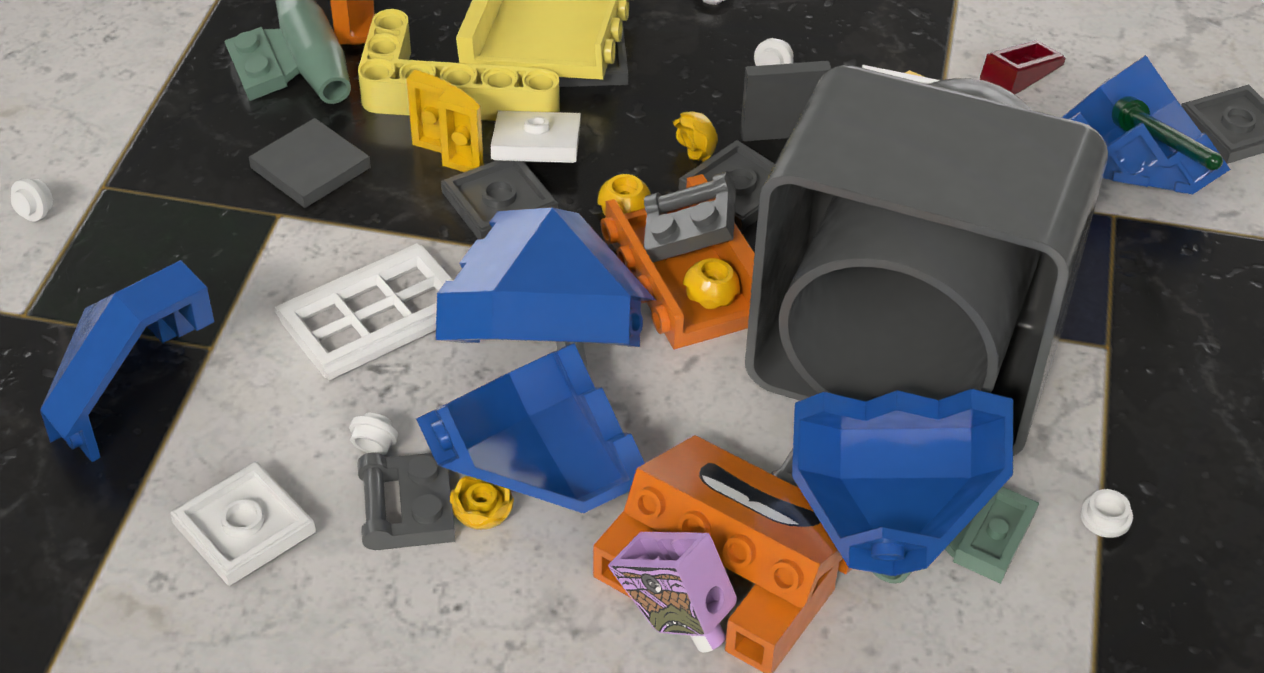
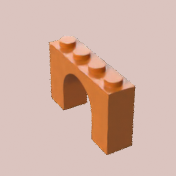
[593,511,839,673]

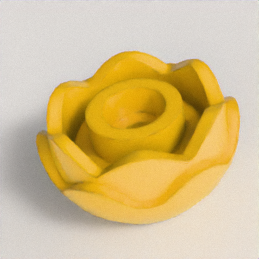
[673,111,718,161]
[597,174,651,215]
[683,258,740,309]
[450,476,514,530]

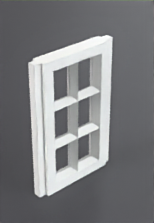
[274,243,453,380]

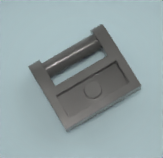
[644,171,736,262]
[357,453,456,550]

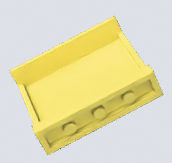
[456,0,629,80]

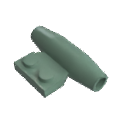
[224,0,351,104]
[873,486,1039,584]

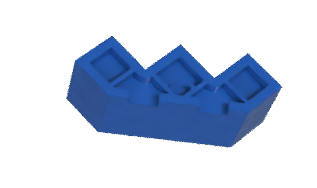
[1061,55,1231,195]
[436,207,656,347]
[40,260,214,462]
[416,343,645,514]
[792,389,1013,576]

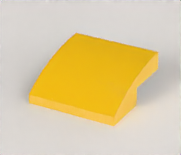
[407,69,484,172]

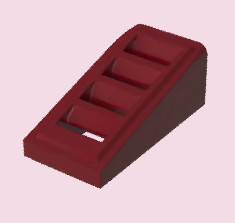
[980,40,1066,94]

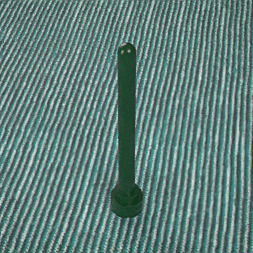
[1112,96,1223,170]

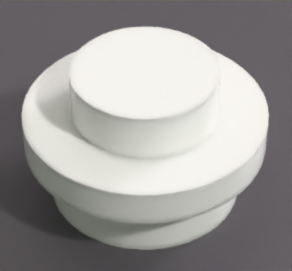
[754,38,793,66]
[11,178,53,222]
[349,412,399,455]
[1081,489,1133,538]

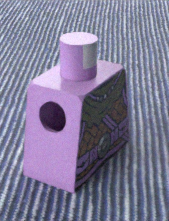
[608,532,737,653]

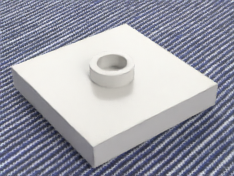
[491,110,581,163]
[170,461,316,586]

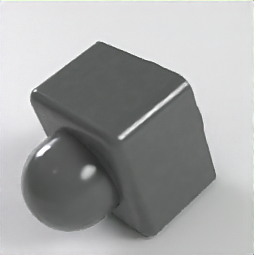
[745,65,1108,456]

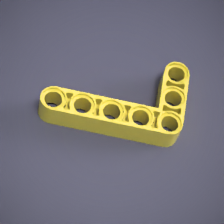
[358,9,560,121]

